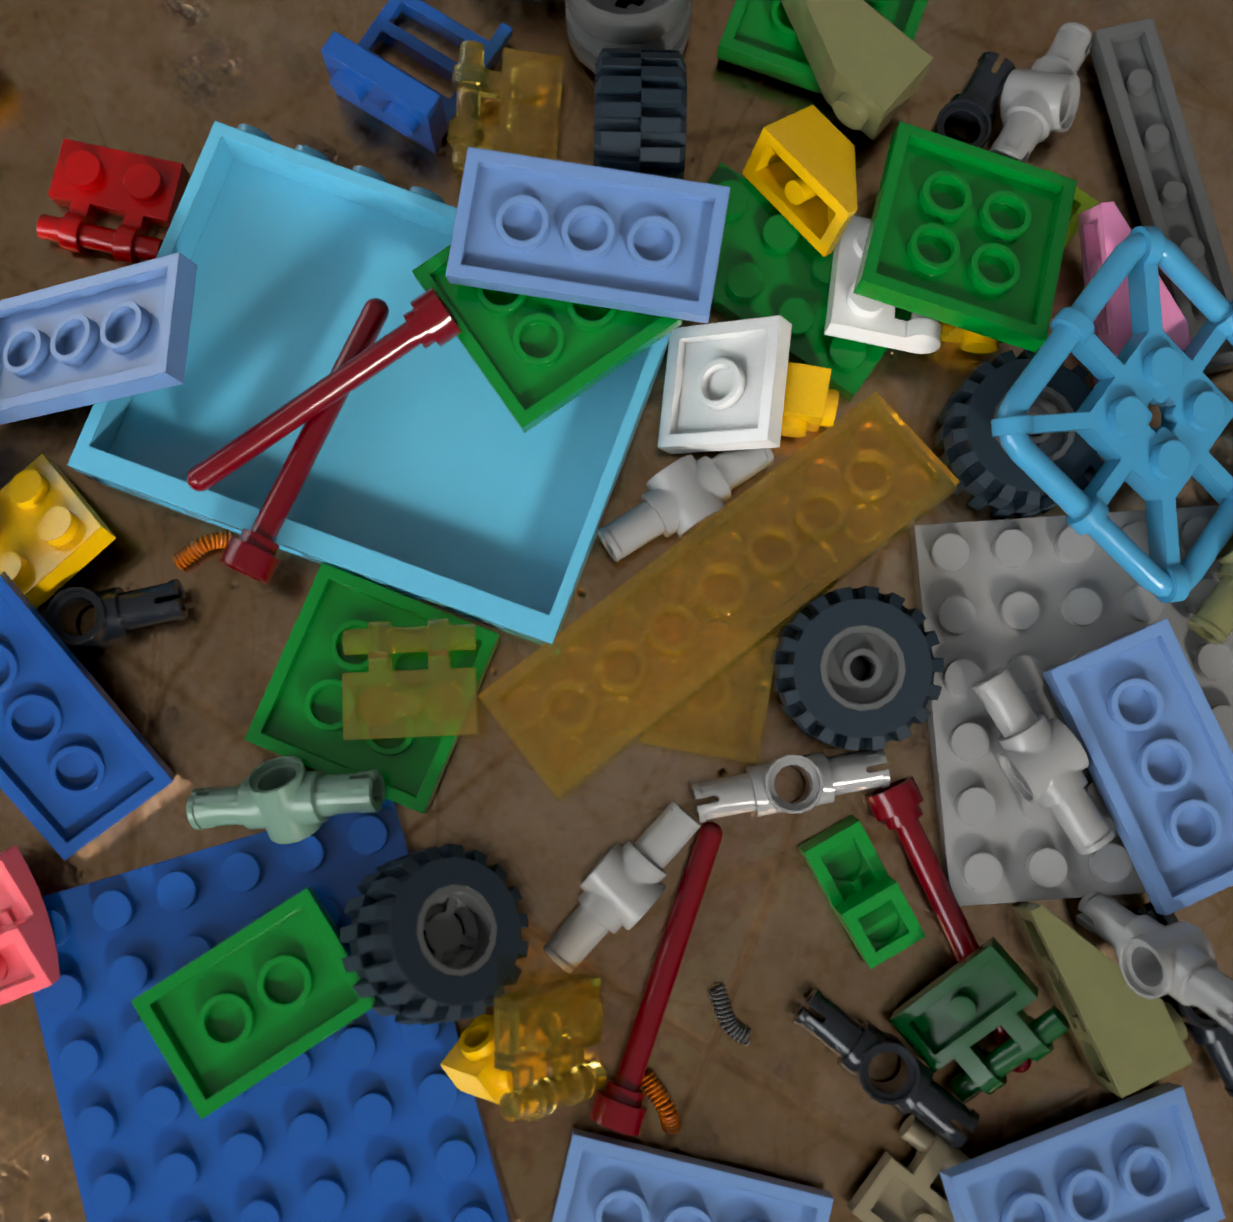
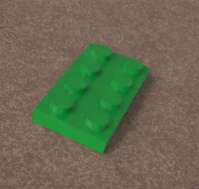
[706,162,911,402]

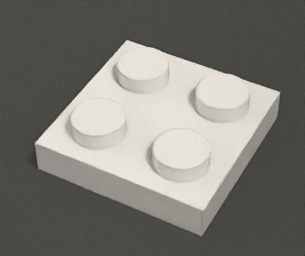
[657,315,792,454]

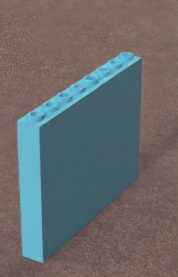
[67,121,672,650]

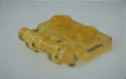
[447,41,564,171]
[342,618,479,741]
[494,974,606,1121]

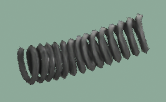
[708,984,752,1047]

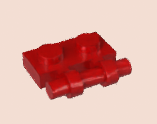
[37,138,190,265]

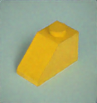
[742,105,858,257]

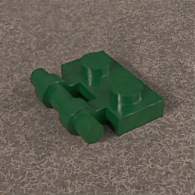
[890,937,1071,1103]

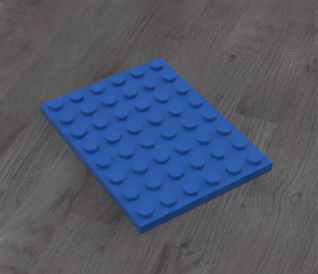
[32,799,512,1222]

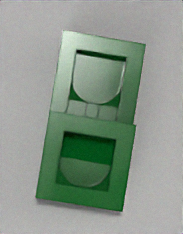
[797,815,926,969]

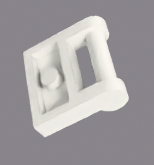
[824,215,942,354]

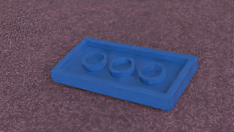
[0,571,175,861]

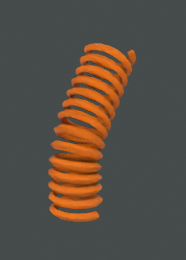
[173,530,232,570]
[641,1069,681,1134]

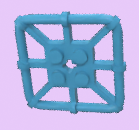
[991,226,1233,603]

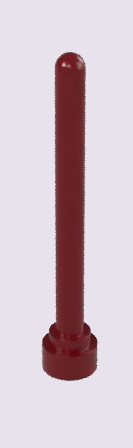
[186,287,462,492]
[219,298,389,584]
[866,776,1032,1073]
[589,821,723,1136]

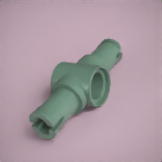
[186,756,386,844]

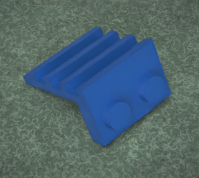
[320,0,513,154]

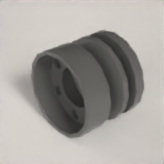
[565,0,692,73]

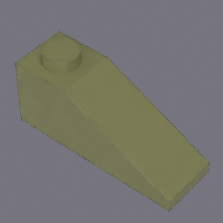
[781,0,933,140]
[1012,901,1193,1098]

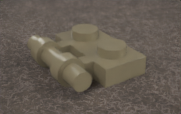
[847,1114,971,1222]

